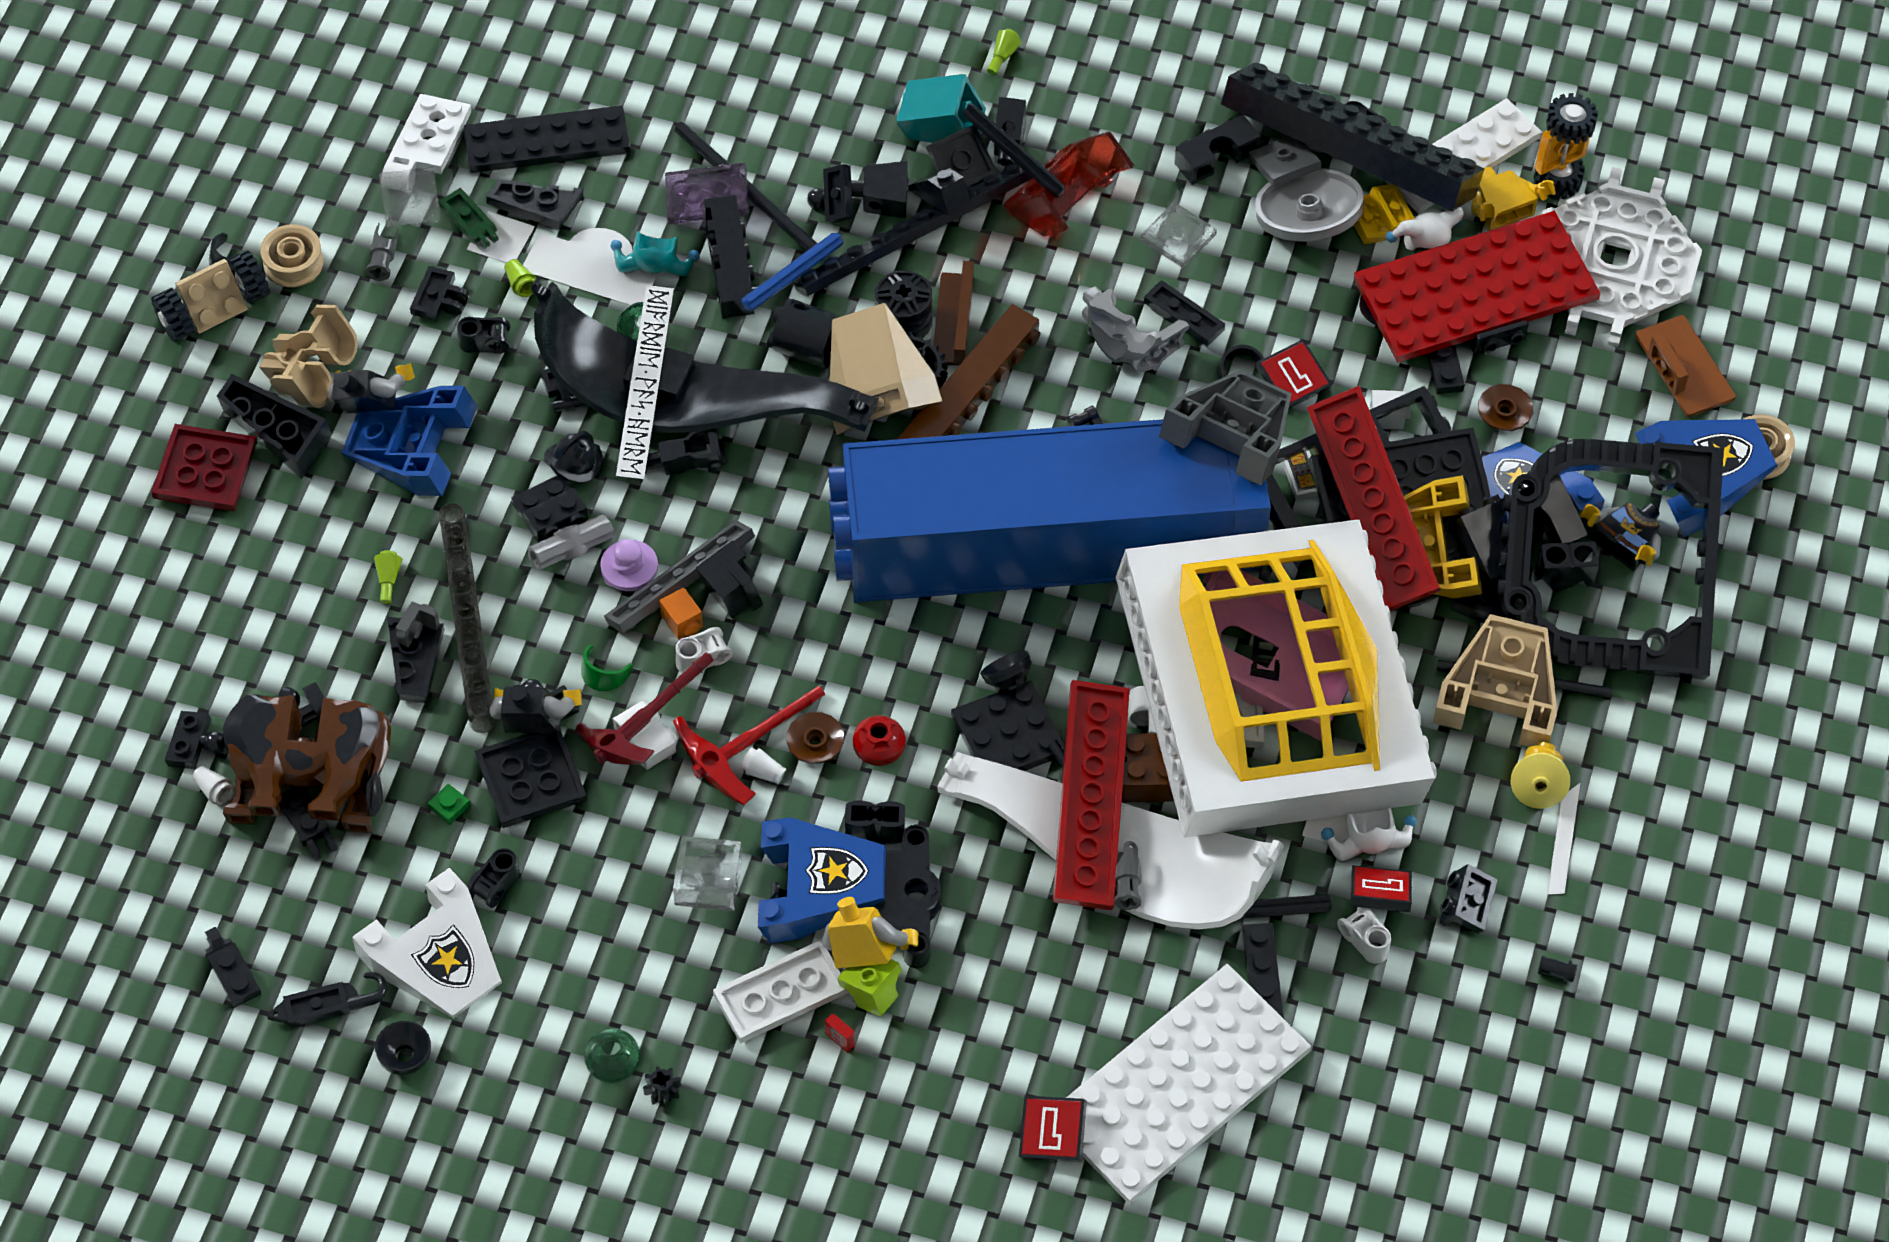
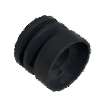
[875,270,932,339]

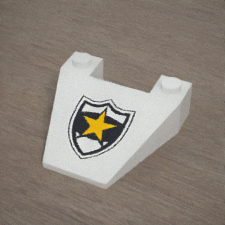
[352,868,502,1019]

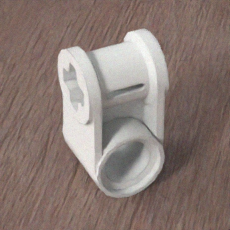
[676,627,733,673]
[1337,907,1391,964]

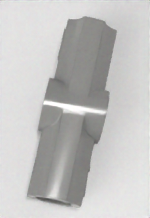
[528,515,614,570]

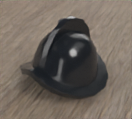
[544,431,603,483]

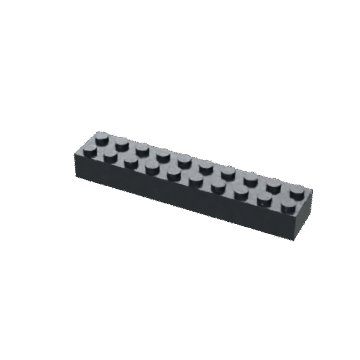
[1221,63,1485,212]

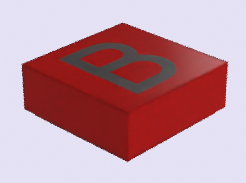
[825,1014,855,1053]

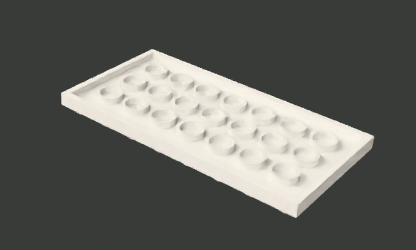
[1066,964,1311,1205]

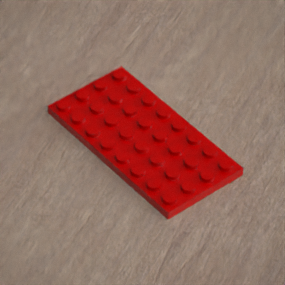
[1354,210,1601,363]

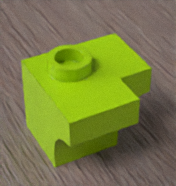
[837,959,902,1017]

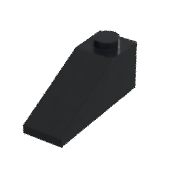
[908,168,971,216]

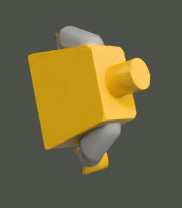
[822,897,918,969]

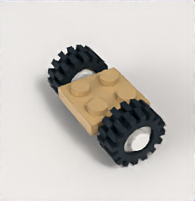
[151,250,270,342]

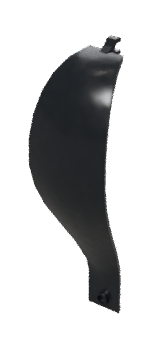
[531,277,879,433]

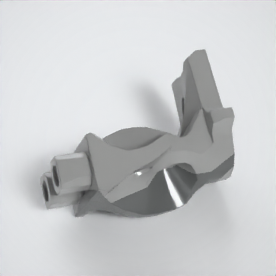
[1082,286,1189,372]

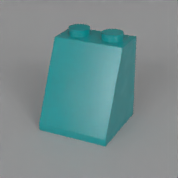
[896,74,986,143]

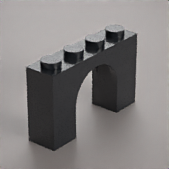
[1452,476,1588,584]

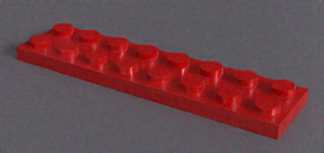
[1307,385,1441,611]
[1053,680,1130,910]

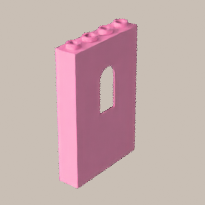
[1203,569,1349,741]

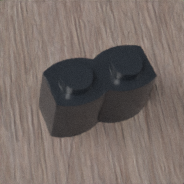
[845,800,905,844]

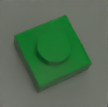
[428,783,471,825]

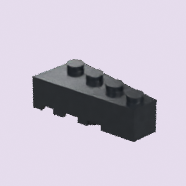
[704,195,757,319]
[217,374,332,479]

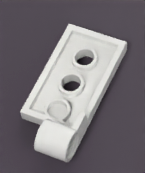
[381,94,471,193]

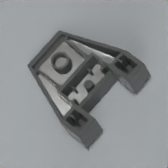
[1159,370,1292,485]

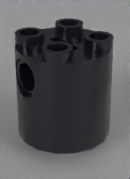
[767,299,841,369]

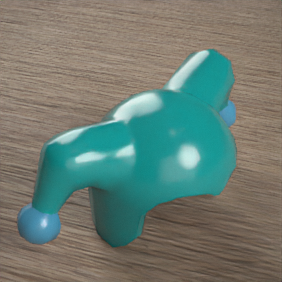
[610,231,700,276]

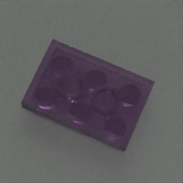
[665,162,749,224]

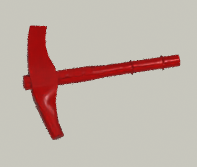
[673,686,825,805]

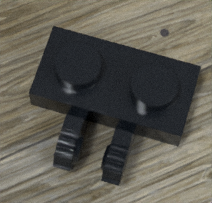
[410,266,471,321]

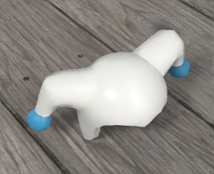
[1386,207,1464,250]
[1321,808,1416,861]

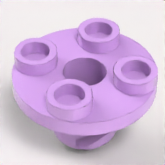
[600,539,658,591]

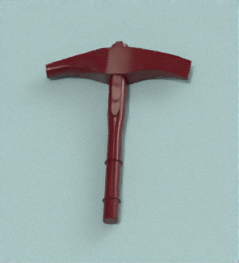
[575,652,714,765]

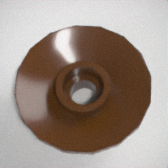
[1478,384,1533,431]
[786,712,844,764]

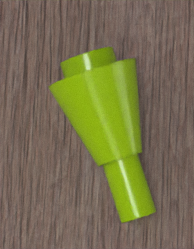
[987,29,1022,75]
[374,550,403,604]

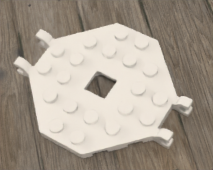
[1542,167,1702,347]

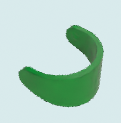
[581,644,634,691]

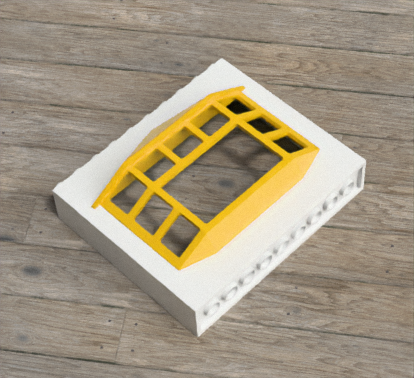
[1116,520,1437,838]

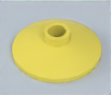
[1511,753,1570,809]

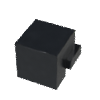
[696,540,763,618]

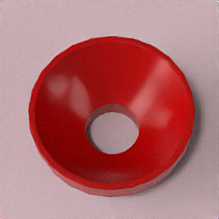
[853,715,906,766]

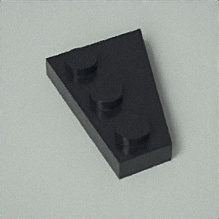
[486,180,583,230]
[387,617,445,703]

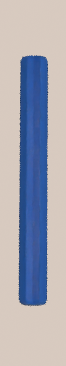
[741,233,844,311]

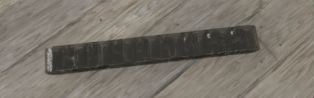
[439,503,495,733]

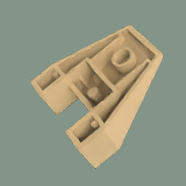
[1433,614,1557,747]

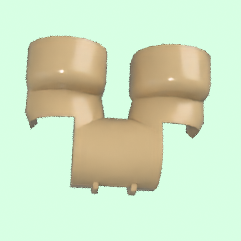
[259,304,358,408]

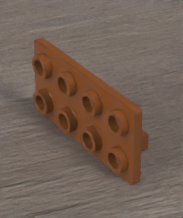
[1635,315,1736,418]

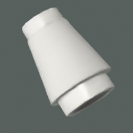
[740,747,786,784]
[192,766,235,805]

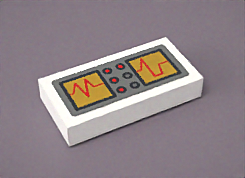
[1282,450,1318,501]

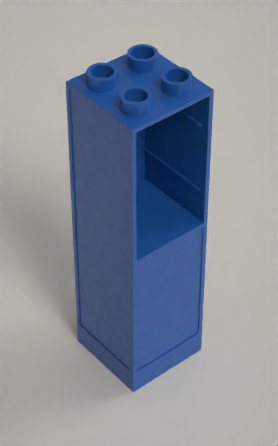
[828,419,1271,603]

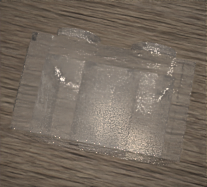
[673,836,742,911]

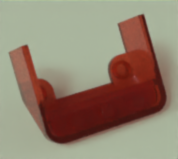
[1004,131,1135,238]

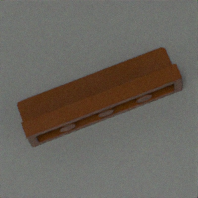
[933,261,974,366]

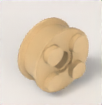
[260,224,324,287]
[1744,414,1795,480]

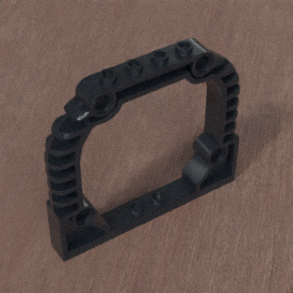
[1497,439,1724,680]

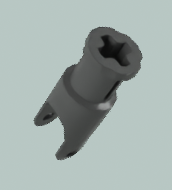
[366,223,399,281]
[1114,841,1142,910]

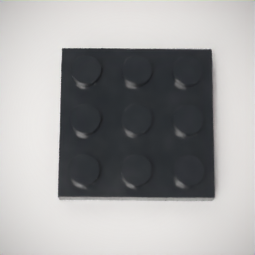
[951,680,1065,771]
[474,729,587,828]

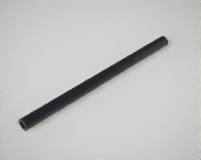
[674,121,818,251]

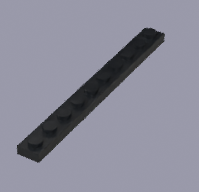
[793,163,1033,296]

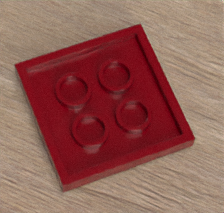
[151,424,258,512]

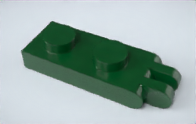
[438,188,499,249]

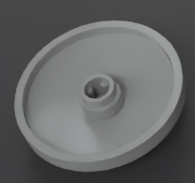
[1255,168,1364,241]

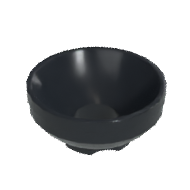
[980,651,1032,690]
[375,1021,431,1075]

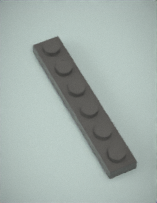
[604,520,755,633]

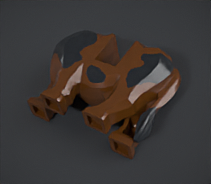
[223,694,391,833]

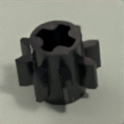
[643,1066,681,1106]

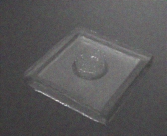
[379,167,441,228]
[1140,202,1217,268]

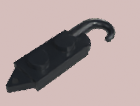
[267,972,388,1028]

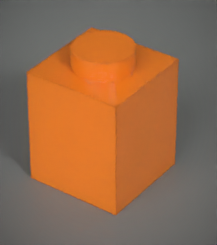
[659,587,703,640]

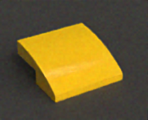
[1354,184,1415,245]

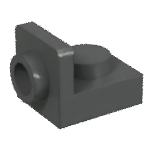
[395,601,440,647]

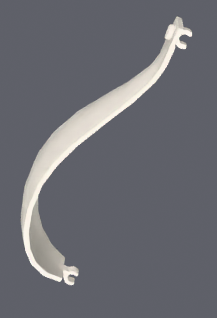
[937,752,1284,929]

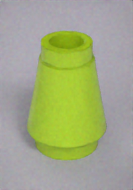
[504,259,536,297]

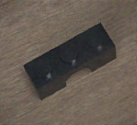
[1174,115,1261,185]

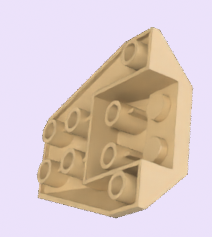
[830,303,943,435]

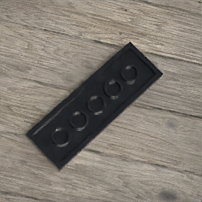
[464,105,630,173]

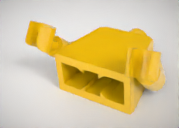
[1471,166,1556,231]

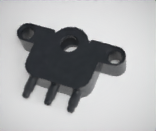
[872,824,941,968]

